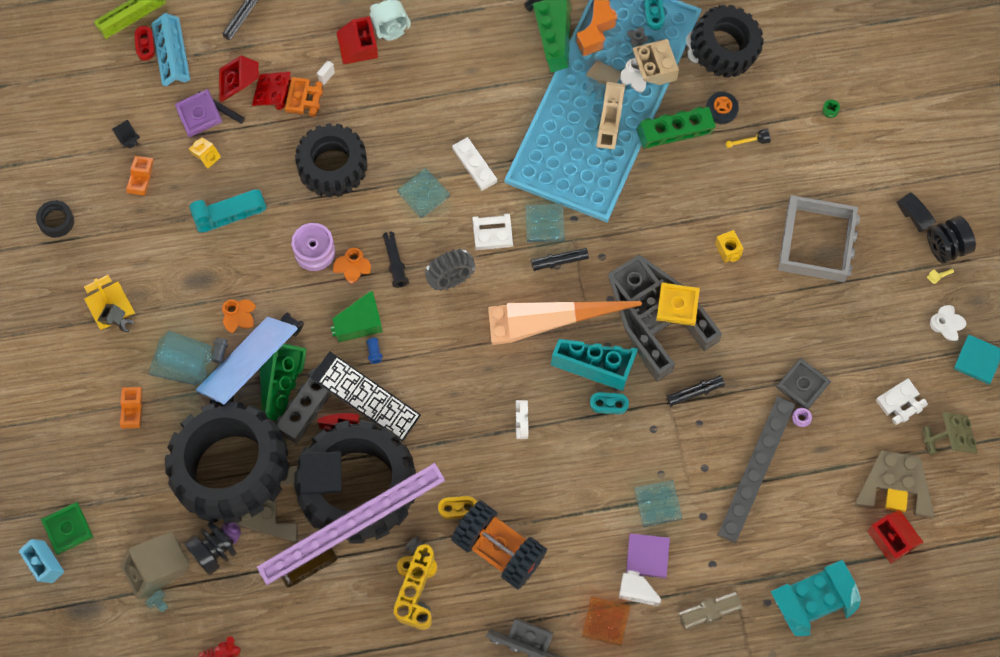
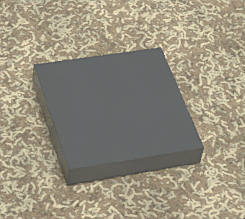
[776,358,831,410]

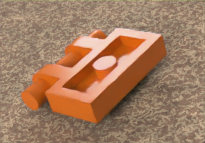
[285,77,323,117]

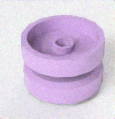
[291,223,335,271]

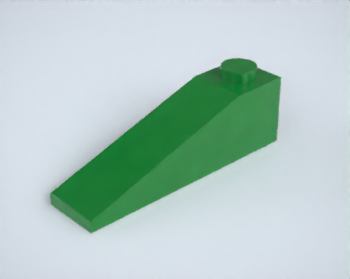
[260,344,307,421]

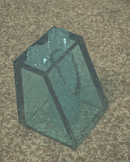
[148,330,213,386]

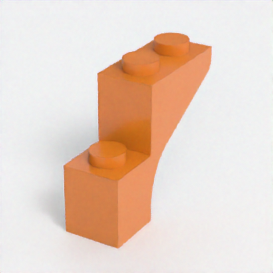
[576,0,617,57]

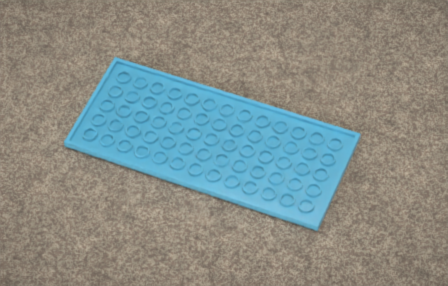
[504,0,702,223]

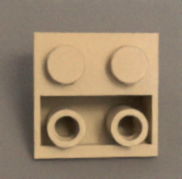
[632,39,679,85]

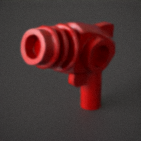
[199,636,241,657]

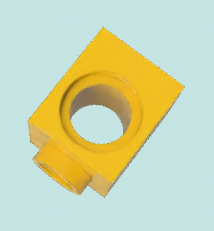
[715,230,744,263]

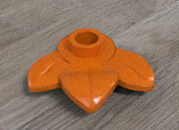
[333,248,371,284]
[222,299,256,333]

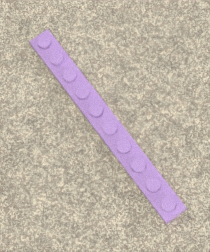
[257,463,445,585]

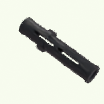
[531,247,589,271]
[666,375,725,407]

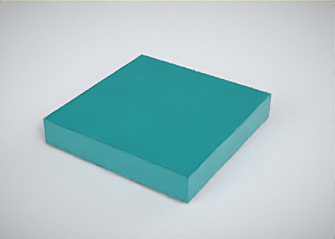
[953,334,1000,385]

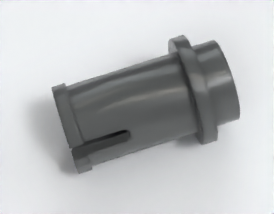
[210,338,228,363]

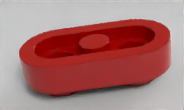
[134,26,155,61]

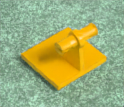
[84,274,135,331]

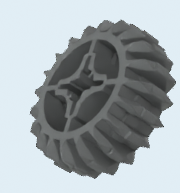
[425,249,476,291]

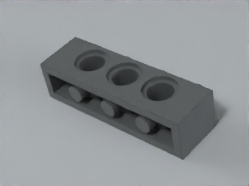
[276,364,332,444]

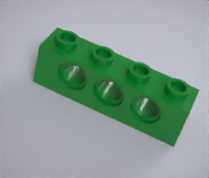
[636,107,716,149]

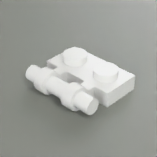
[876,379,928,425]

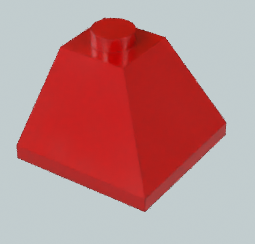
[219,55,259,102]

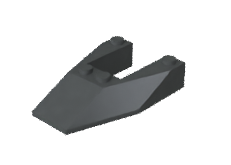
[608,255,722,382]

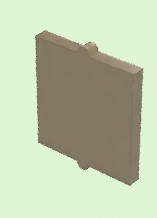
[586,60,621,85]

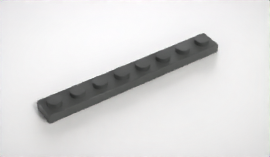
[717,396,795,544]

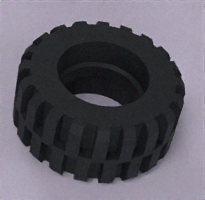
[690,5,764,78]
[295,123,368,198]

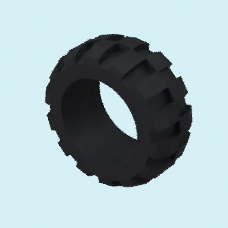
[165,401,290,524]
[294,420,416,544]

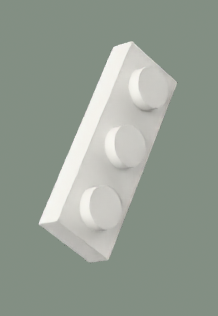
[452,137,497,191]

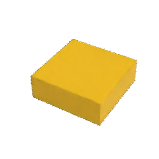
[885,488,908,512]

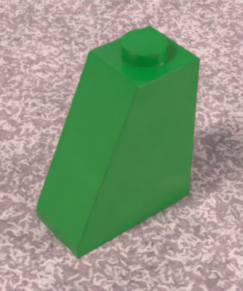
[330,291,383,343]

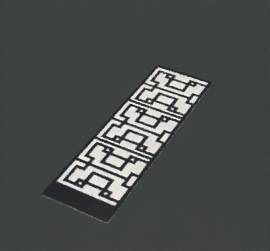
[311,351,421,442]

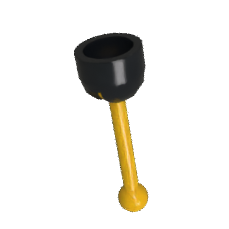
[726,128,771,148]

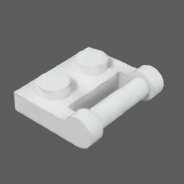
[473,213,513,250]

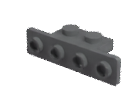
[486,618,562,657]

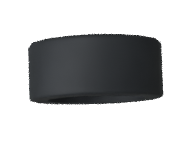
[36,200,74,238]

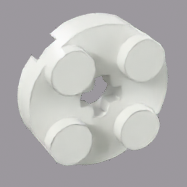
[516,400,528,439]

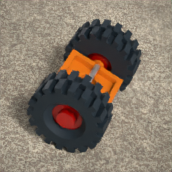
[451,500,547,590]

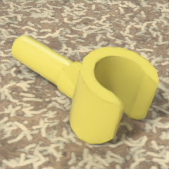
[927,268,954,284]

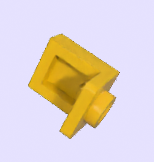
[189,138,221,168]

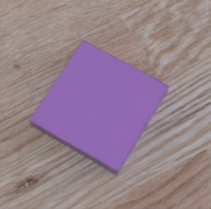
[175,89,223,137]
[626,534,670,578]

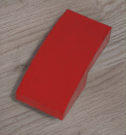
[317,413,360,432]

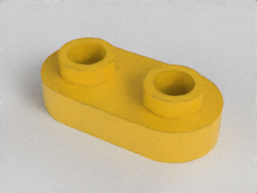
[438,496,477,519]
[397,556,437,578]

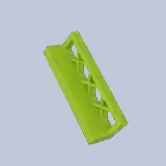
[93,0,166,39]

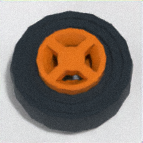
[706,92,739,124]

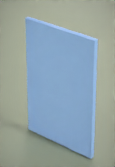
[196,316,298,404]

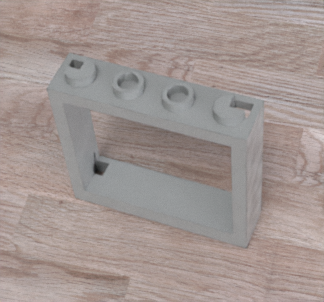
[778,195,860,282]

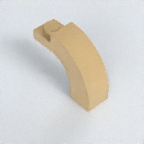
[596,82,625,150]

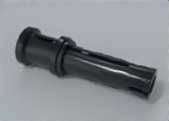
[383,231,409,288]

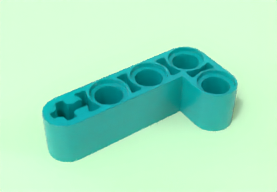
[189,189,267,233]

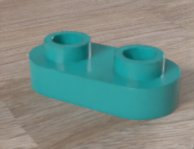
[644,0,665,30]
[590,392,629,415]

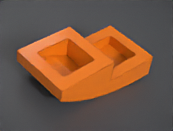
[126,156,153,196]
[120,387,142,429]

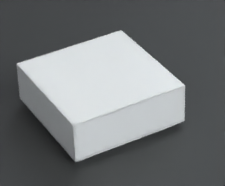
[317,61,335,85]

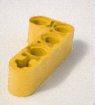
[394,544,435,630]

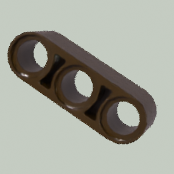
[281,548,338,588]

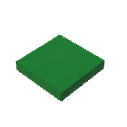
[41,502,94,555]

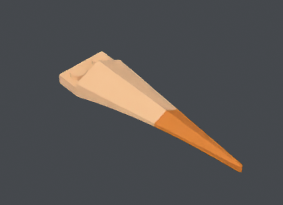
[488,301,642,345]

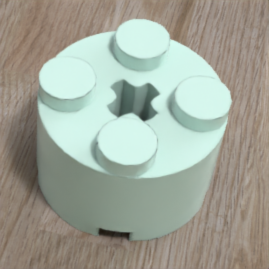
[369,0,411,40]

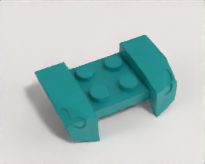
[770,559,861,636]

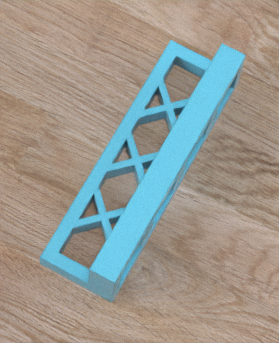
[151,13,190,86]

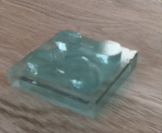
[397,168,450,218]
[525,204,565,243]
[634,480,683,527]

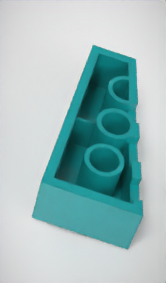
[550,339,638,391]

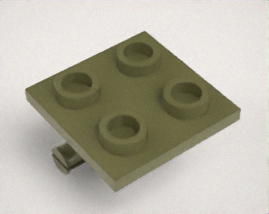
[922,412,978,455]

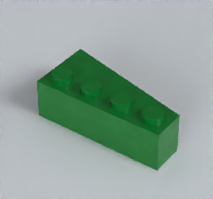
[533,0,572,73]

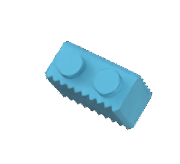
[19,539,64,583]

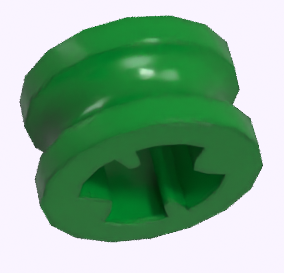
[822,99,840,118]

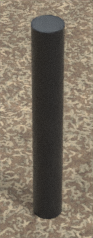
[197,91,245,124]

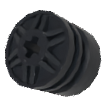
[927,216,976,264]
[184,521,237,575]

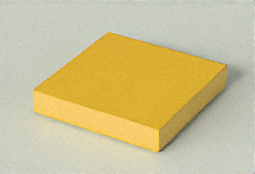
[656,283,700,326]

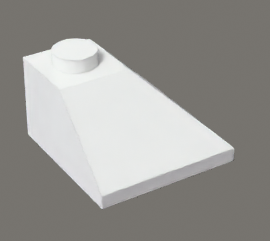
[618,570,661,606]

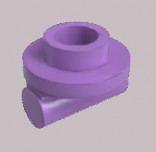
[221,523,241,544]

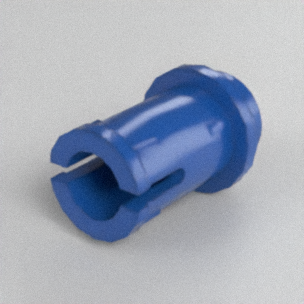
[366,338,383,364]

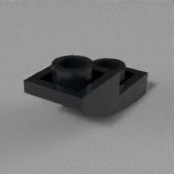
[896,192,936,232]

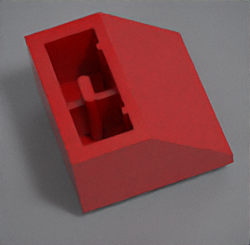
[336,16,378,65]
[867,510,924,564]

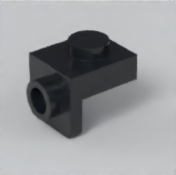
[111,119,140,149]

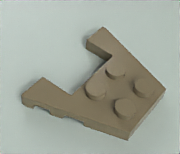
[855,450,934,519]
[237,466,298,543]

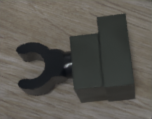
[97,304,134,333]

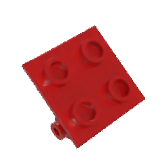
[251,72,291,110]

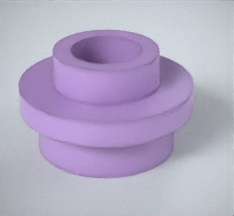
[792,408,812,427]

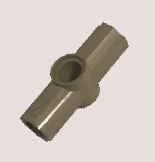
[679,592,742,630]

